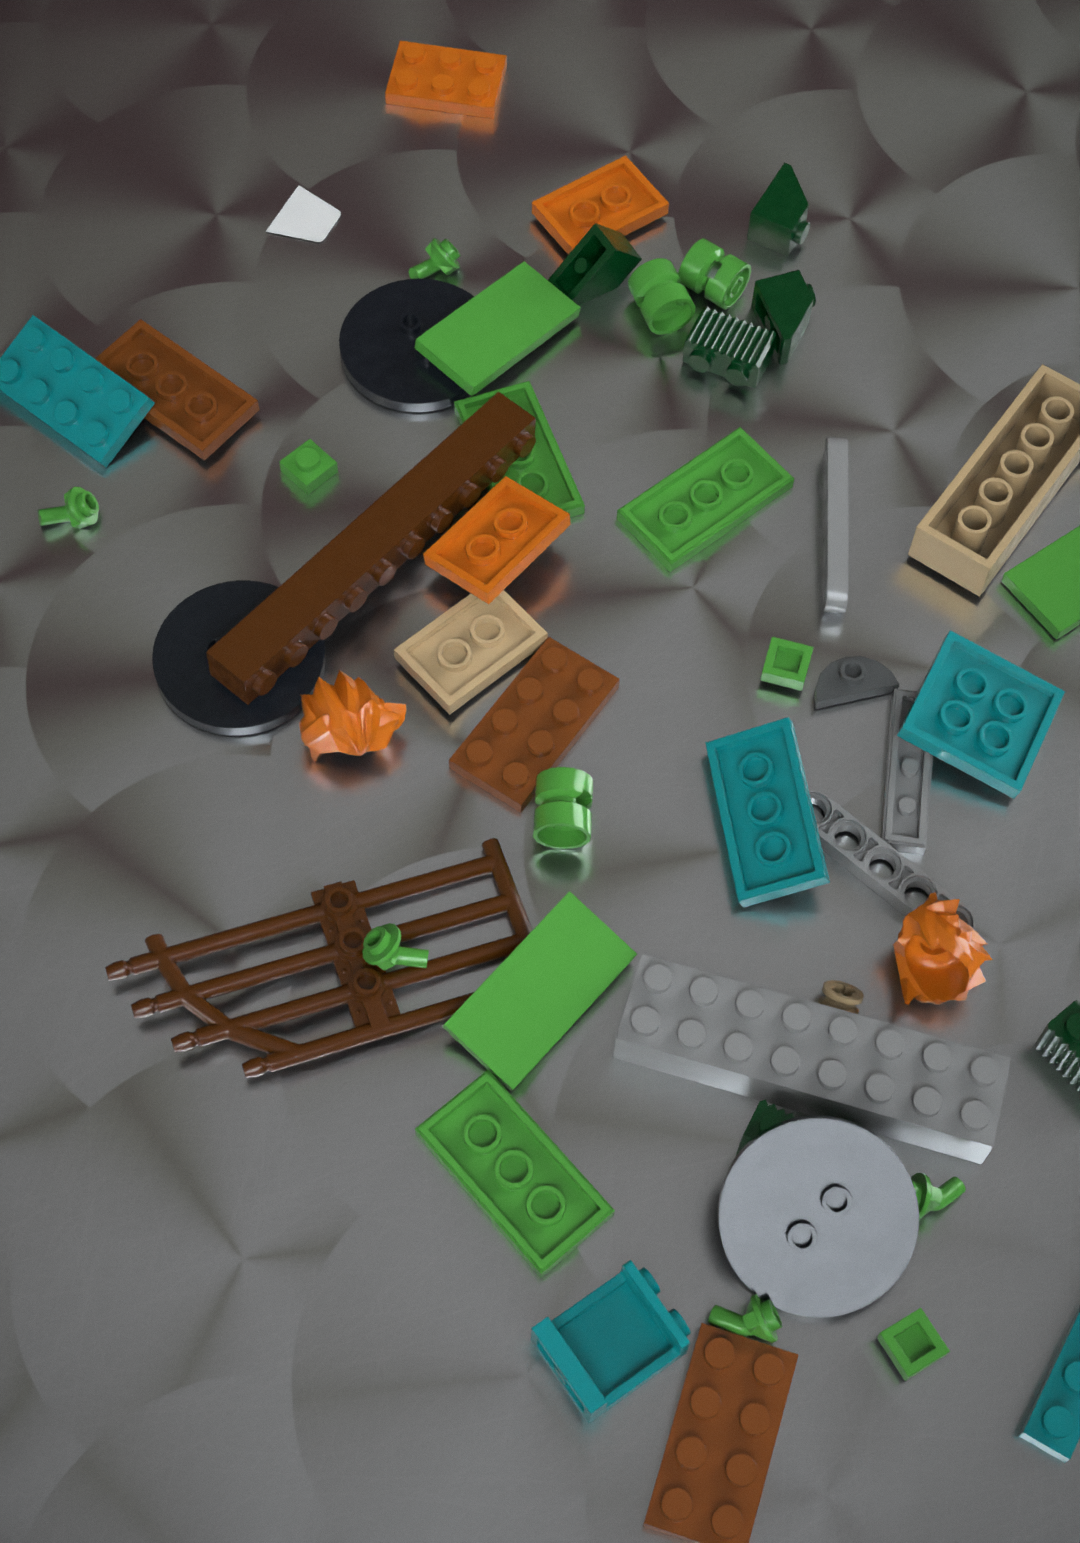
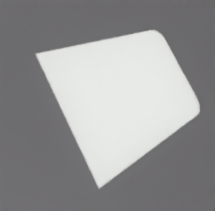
[266,185,341,242]

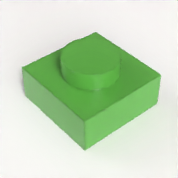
[279,439,338,495]
[760,637,814,691]
[877,1308,950,1381]

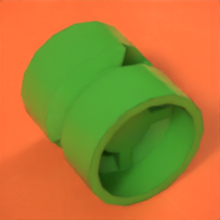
[678,238,752,310]
[628,258,696,335]
[533,767,593,849]

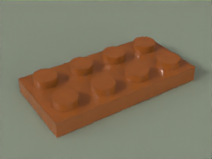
[95,319,260,461]
[449,637,620,813]
[643,1323,799,1543]

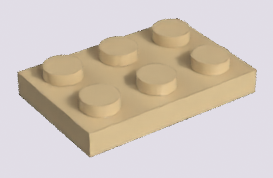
[394,590,548,715]

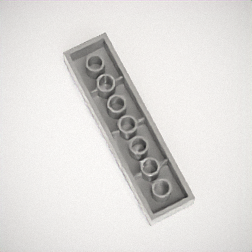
[613,953,1012,1164]

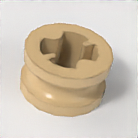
[818,980,864,1014]

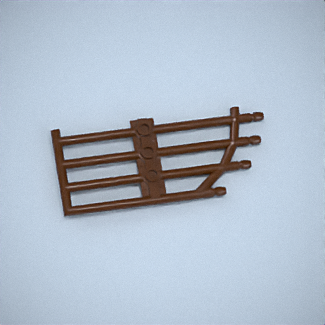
[105,838,533,1078]

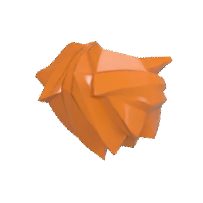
[299,670,406,762]
[893,892,993,1005]

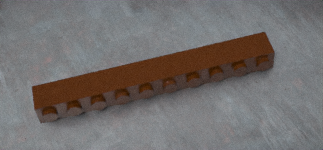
[206,391,536,705]

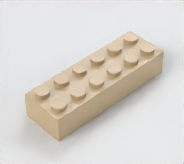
[908,364,1080,597]

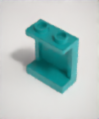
[531,1260,691,1423]

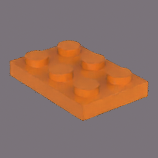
[385,41,507,119]
[531,155,669,255]
[423,476,571,604]

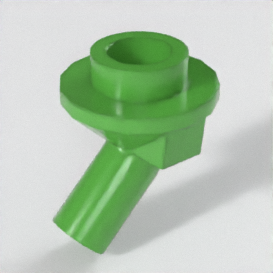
[408,238,461,279]
[38,487,99,529]
[362,923,429,971]
[911,1173,966,1219]
[708,1294,783,1343]

